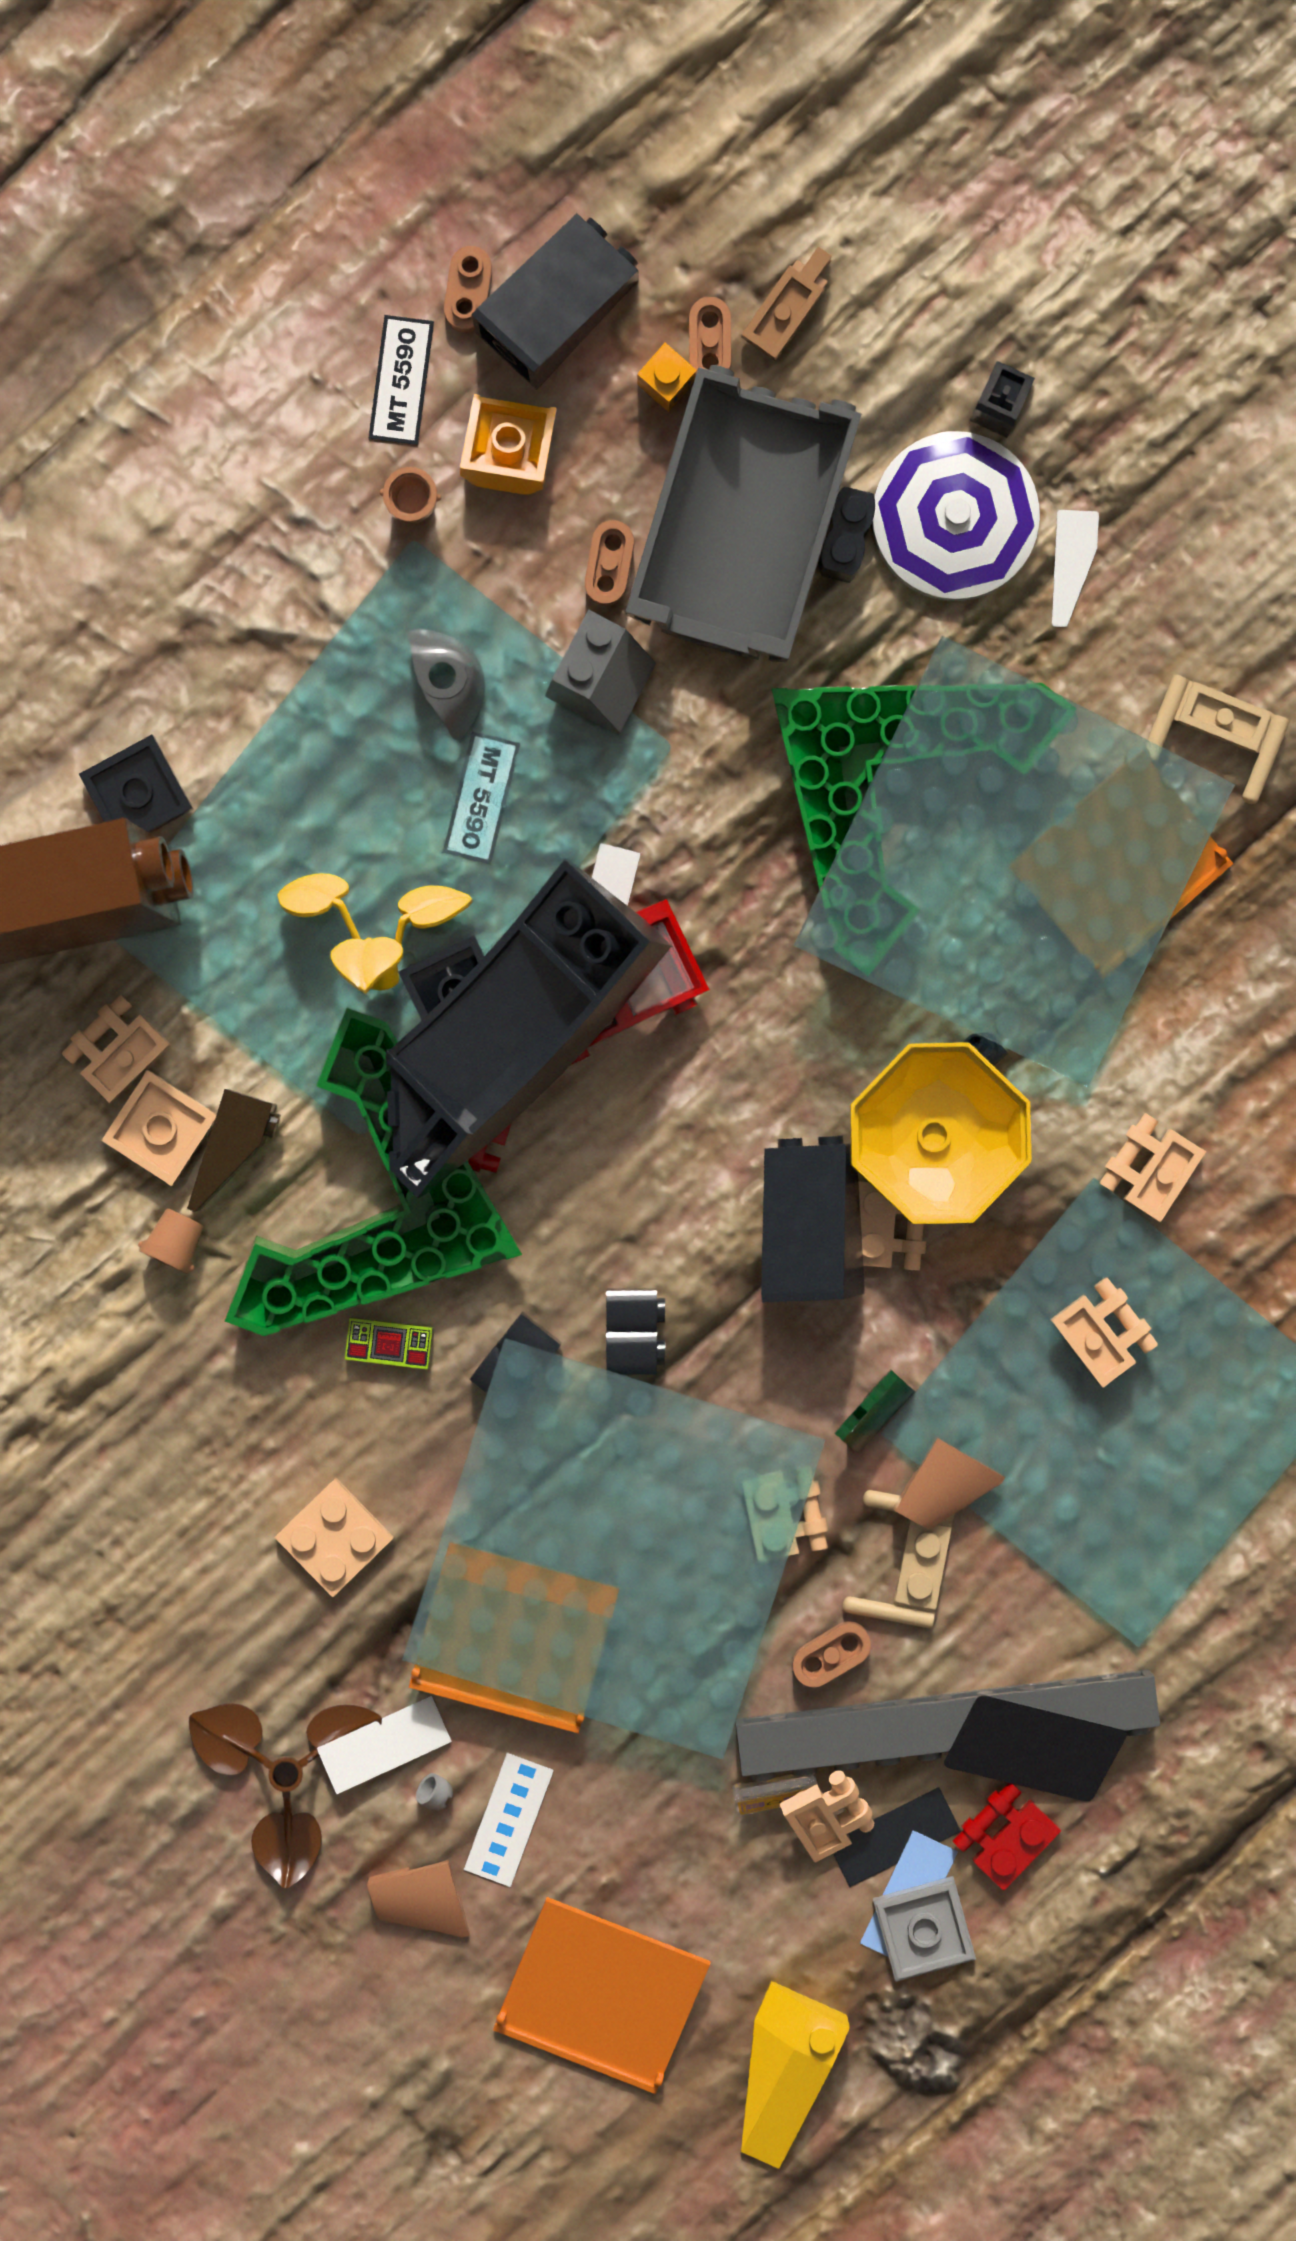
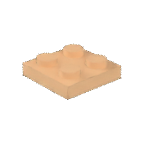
[101,1070,216,1186]
[274,1478,394,1597]

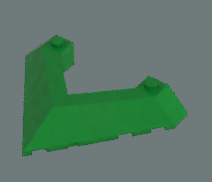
[771,683,1076,976]
[224,1007,522,1336]

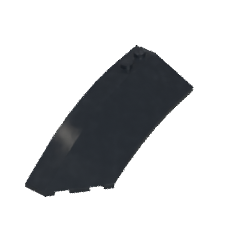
[386,859,672,1198]

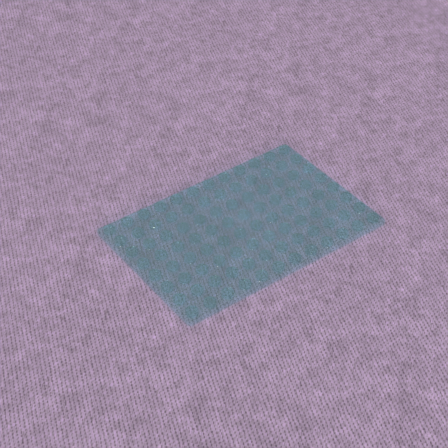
[114,541,671,1134]

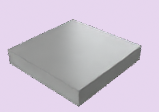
[873,1876,976,1982]

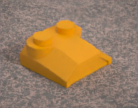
[460,394,557,494]

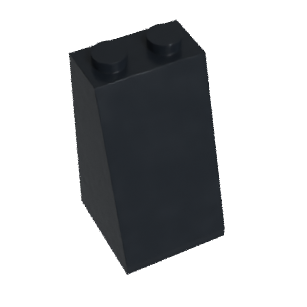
[471,213,639,390]
[761,1136,865,1303]

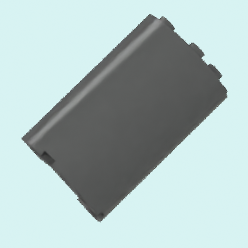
[625,365,862,662]

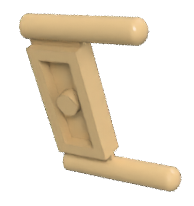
[1143,675,1290,804]
[843,1490,954,1629]

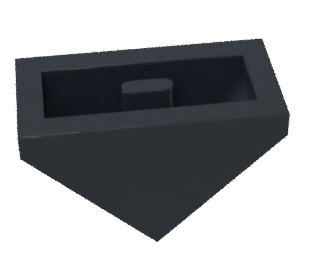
[969,361,1035,438]

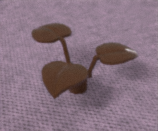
[189,1703,382,1889]

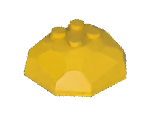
[850,1043,1032,1224]

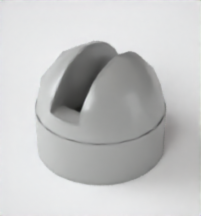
[416,1773,453,1811]

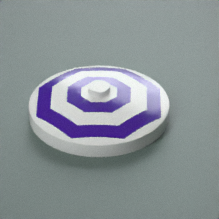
[872,432,1040,601]

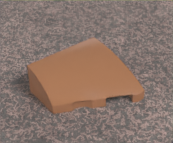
[893,1437,1006,1530]
[367,1860,470,1938]

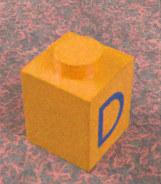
[637,343,697,412]

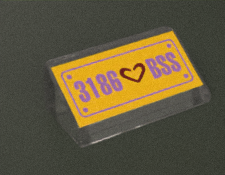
[732,1773,817,1815]

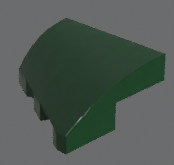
[834,1369,915,1453]

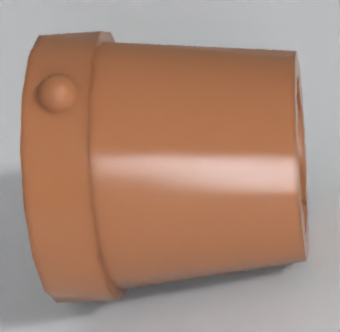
[379,467,441,524]
[138,1208,204,1274]

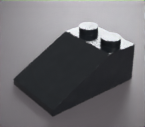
[398,935,485,1021]

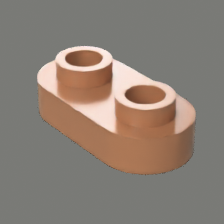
[444,246,492,333]
[689,297,731,370]
[585,520,634,606]
[792,1622,871,1687]

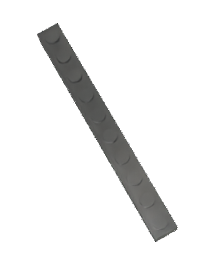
[735,1669,1160,1781]

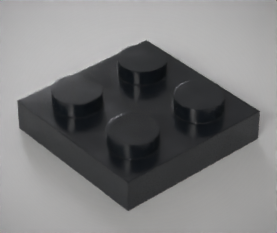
[79,734,194,833]

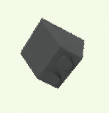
[545,610,656,735]

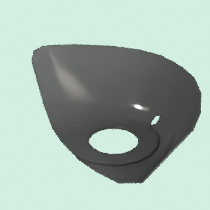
[407,629,486,740]

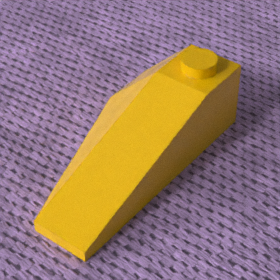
[741,1981,850,2169]

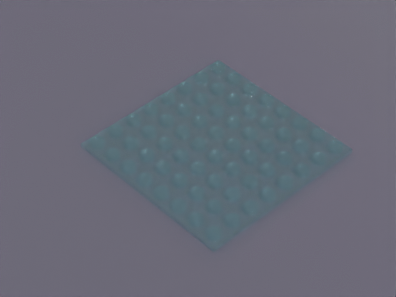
[793,636,1235,1087]
[881,1177,1296,1647]
[402,1338,825,1759]

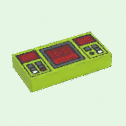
[345,1317,433,1370]

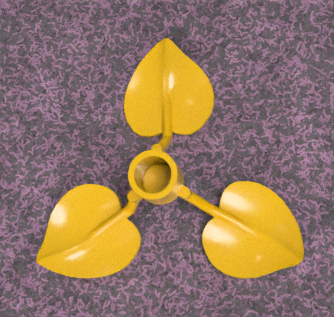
[276,873,473,994]

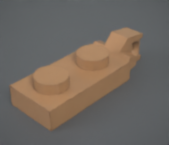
[741,247,832,361]

